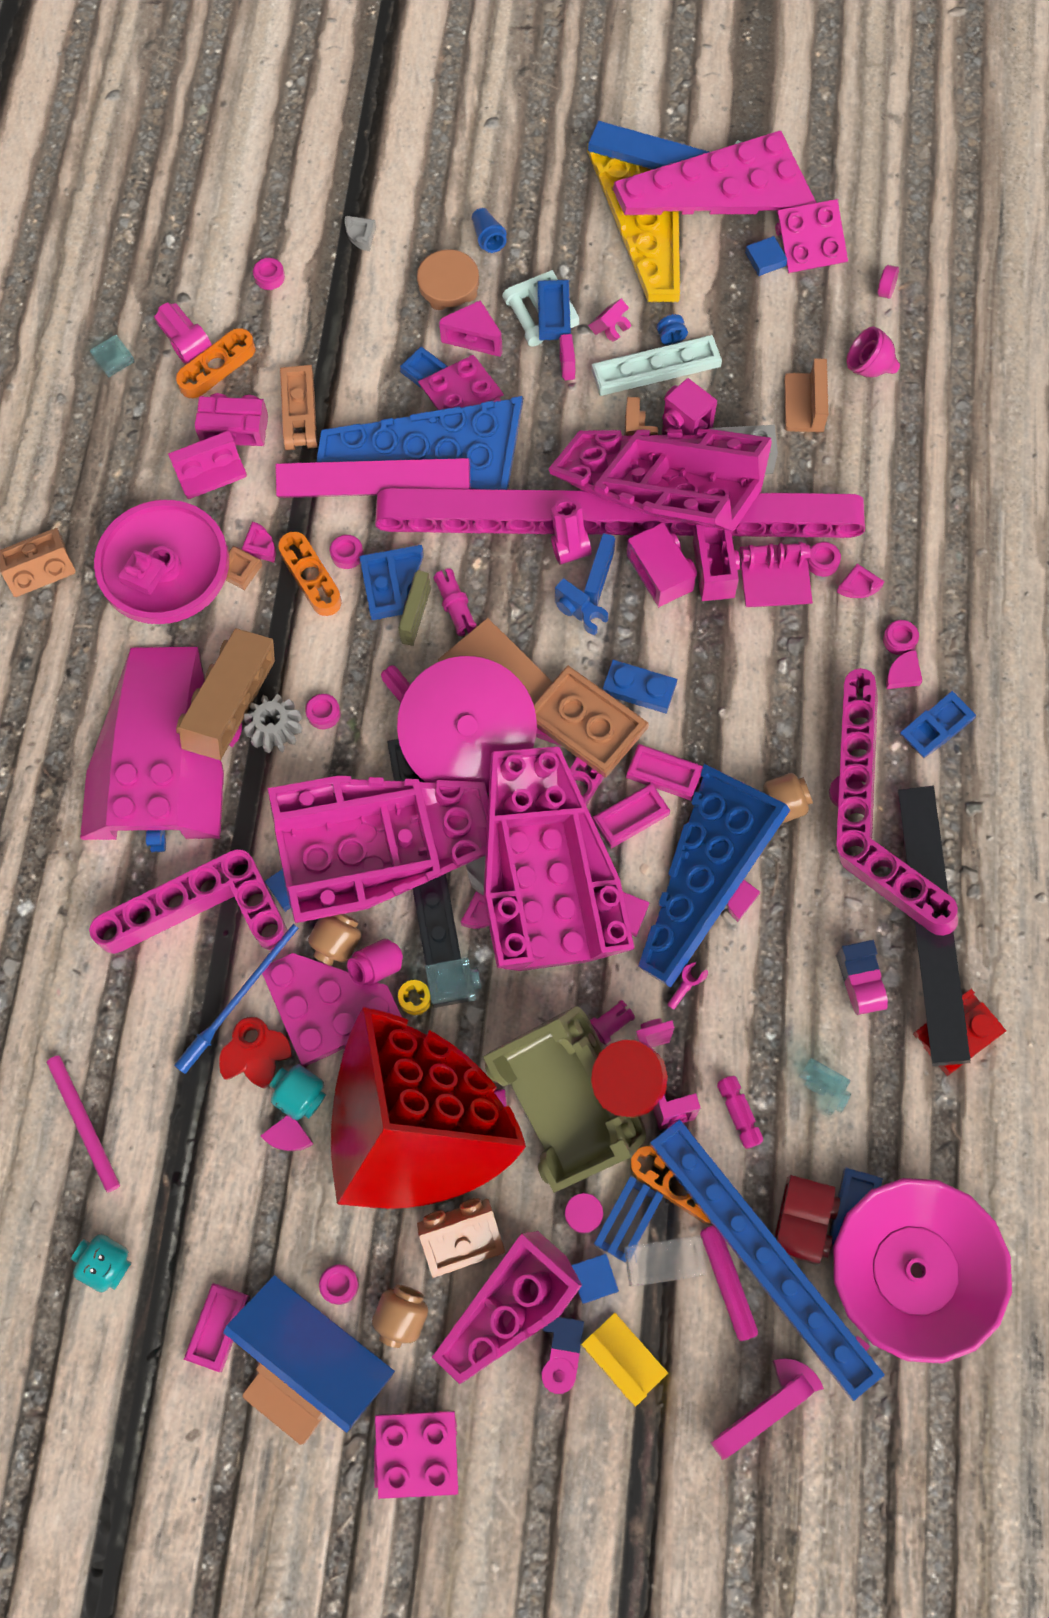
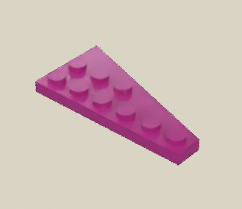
[613,130,816,215]

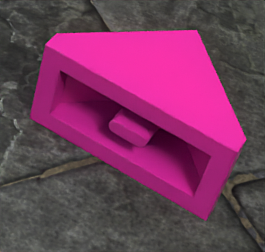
[439,300,502,357]

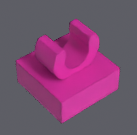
[588,298,631,342]
[118,550,167,596]

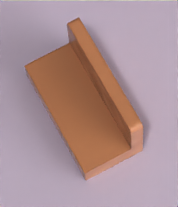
[784,359,829,432]
[243,1363,325,1445]

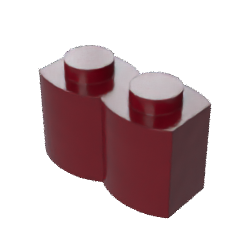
[774,1175,840,1265]

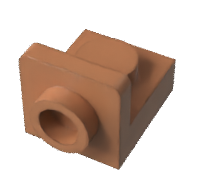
[624,397,658,436]

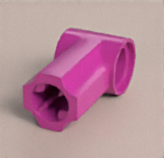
[154,302,212,365]
[551,498,592,565]

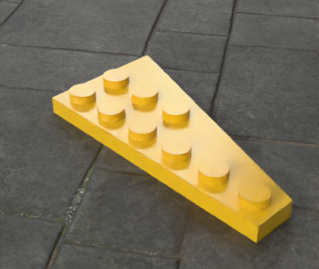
[587,144,680,302]

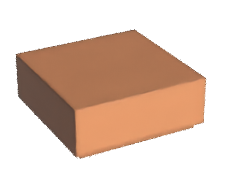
[225,546,262,591]

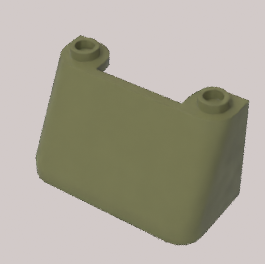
[483,1006,646,1193]

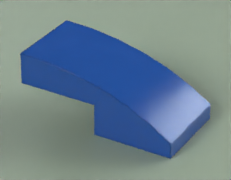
[900,691,976,759]

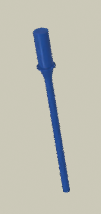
[174,924,299,1074]

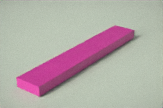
[276,458,470,498]

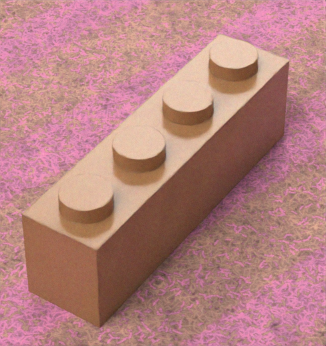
[176,628,275,761]

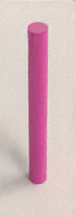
[46,1055,121,1193]

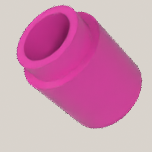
[347,938,403,985]

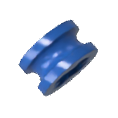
[657,314,688,345]

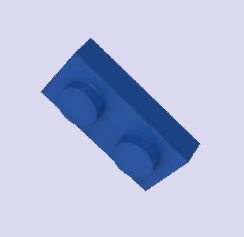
[602,660,678,714]

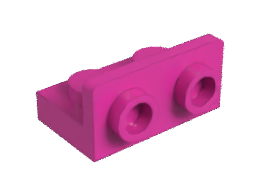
[168,430,247,499]

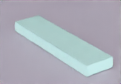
[592,335,722,396]

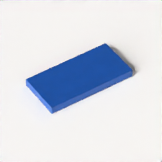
[223,1275,395,1433]

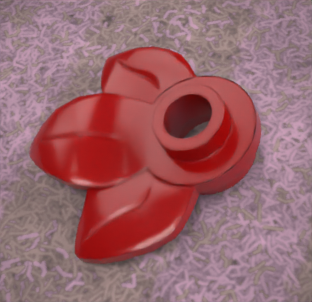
[219,1017,292,1089]

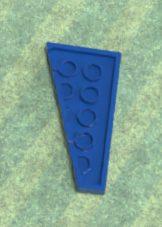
[317,396,524,490]
[638,764,790,988]

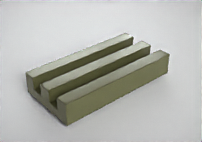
[398,570,431,646]

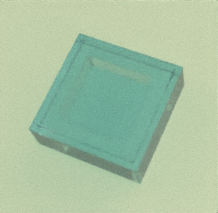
[90,335,135,378]

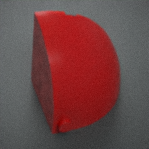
[331,1007,526,1209]

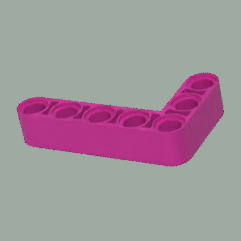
[89,850,288,954]

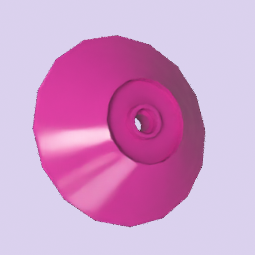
[833,1178,1012,1363]

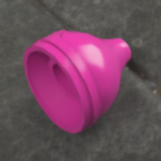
[846,326,900,377]

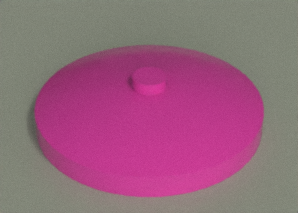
[94,500,229,624]
[397,656,537,793]

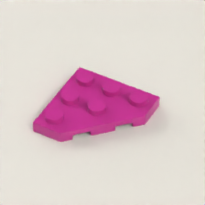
[262,953,402,1067]

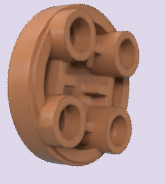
[417,249,479,310]

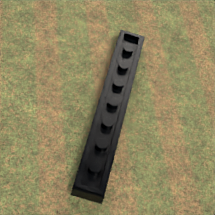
[387,739,469,1008]
[898,786,971,1066]

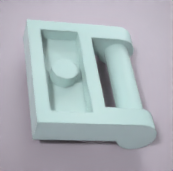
[502,270,579,347]

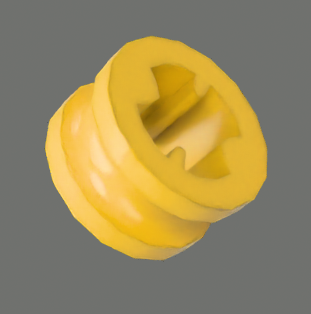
[398,980,432,1016]

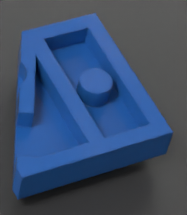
[359,545,424,620]

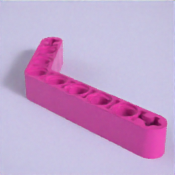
[836,668,958,936]

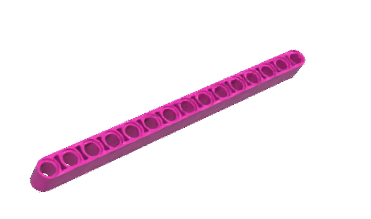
[375,488,865,538]

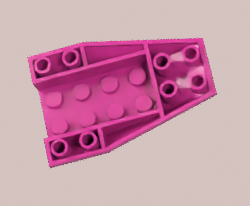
[483,747,635,971]

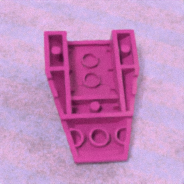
[549,429,772,531]
[80,647,224,840]
[268,776,489,923]

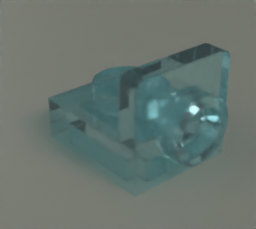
[425,958,481,1004]
[799,1058,852,1118]

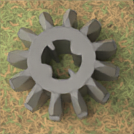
[244,694,302,753]

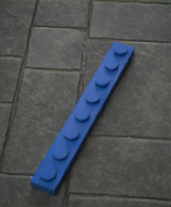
[650,1119,885,1401]

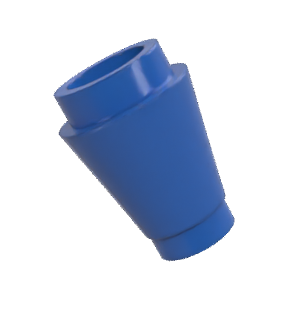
[472,208,507,253]

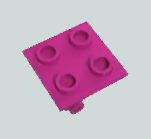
[775,199,848,273]
[418,354,504,410]
[739,542,813,608]
[375,1411,459,1499]

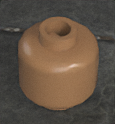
[763,773,813,824]
[308,914,361,966]
[372,1285,428,1348]

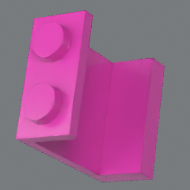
[634,1018,701,1130]

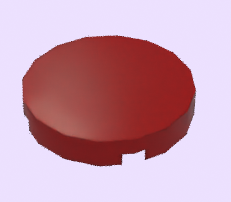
[591,1039,668,1118]

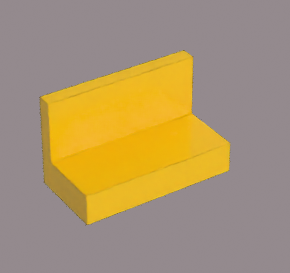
[581,1313,668,1407]

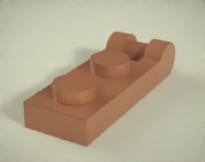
[280,365,318,450]

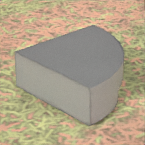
[345,216,376,252]

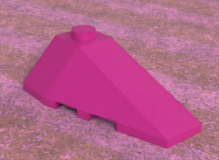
[432,1231,582,1384]

